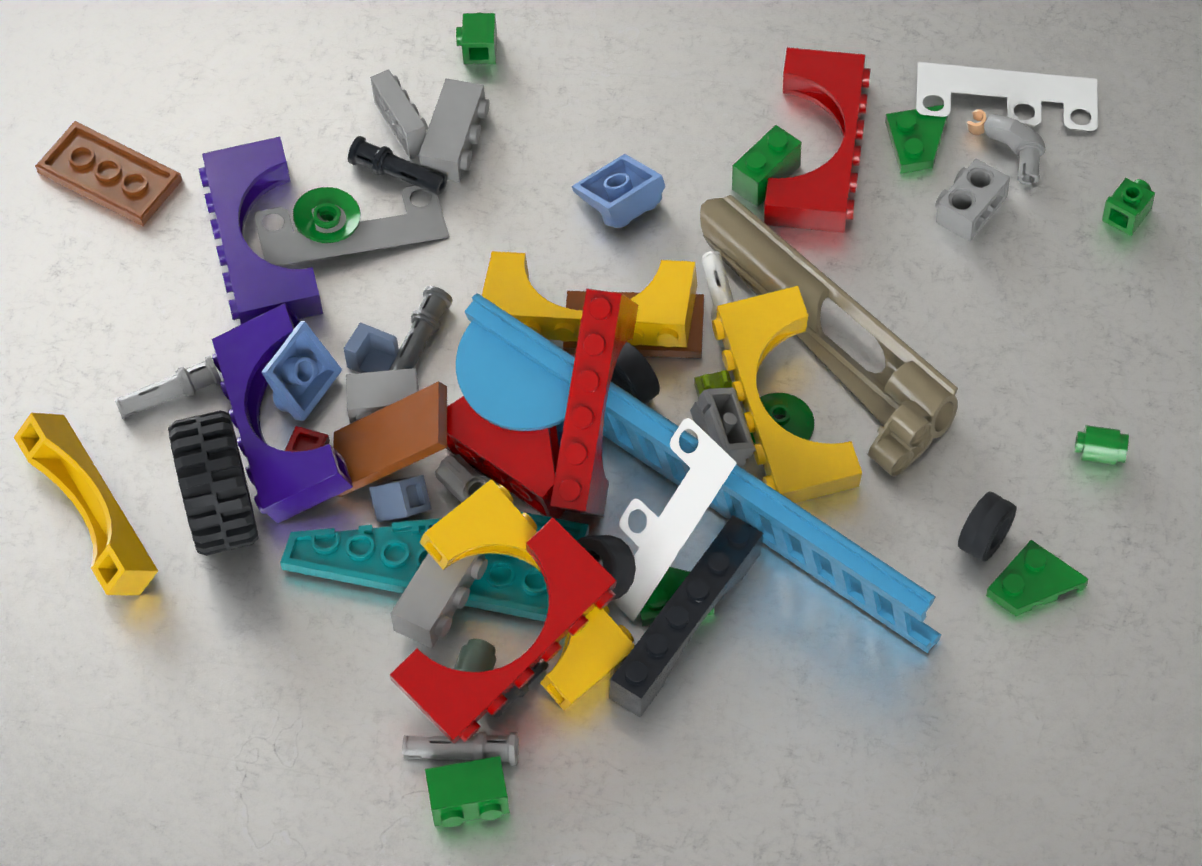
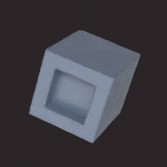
[343,322,399,373]
[369,475,432,522]

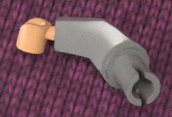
[967,109,1045,184]

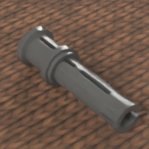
[388,286,453,371]

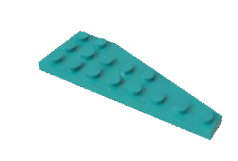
[280,512,589,622]

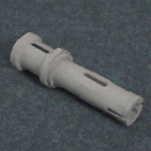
[114,355,221,420]
[402,731,519,766]

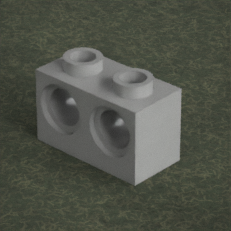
[935,158,1010,241]

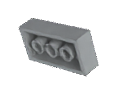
[370,69,428,159]

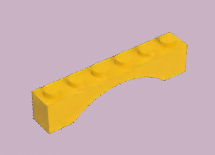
[14,413,158,595]

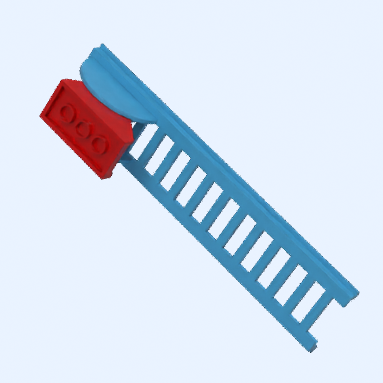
[446,293,941,653]

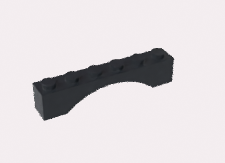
[609,515,764,717]

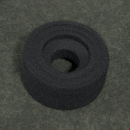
[958,492,1017,562]

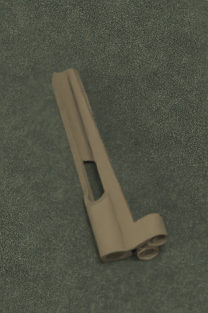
[700,195,958,477]

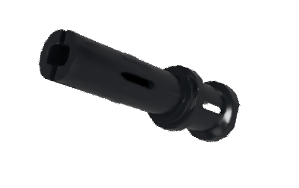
[347,136,447,195]

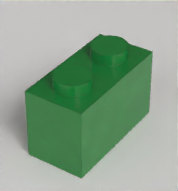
[732,125,802,207]
[425,756,510,827]

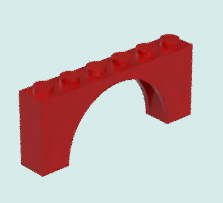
[764,47,871,233]
[550,288,639,517]
[390,517,617,744]

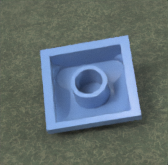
[572,154,665,228]
[261,321,342,421]

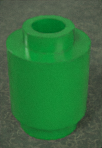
[1074,425,1129,465]

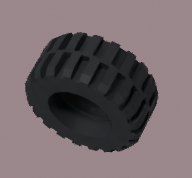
[168,410,259,556]

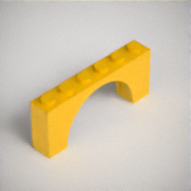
[482,251,697,347]
[712,286,862,503]
[420,479,635,711]

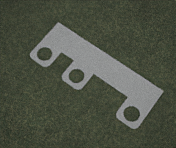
[254,186,449,266]

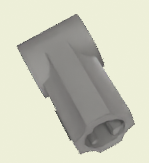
[435,454,491,503]

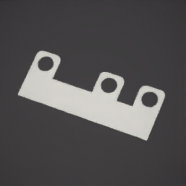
[916,62,1098,131]
[598,418,737,622]

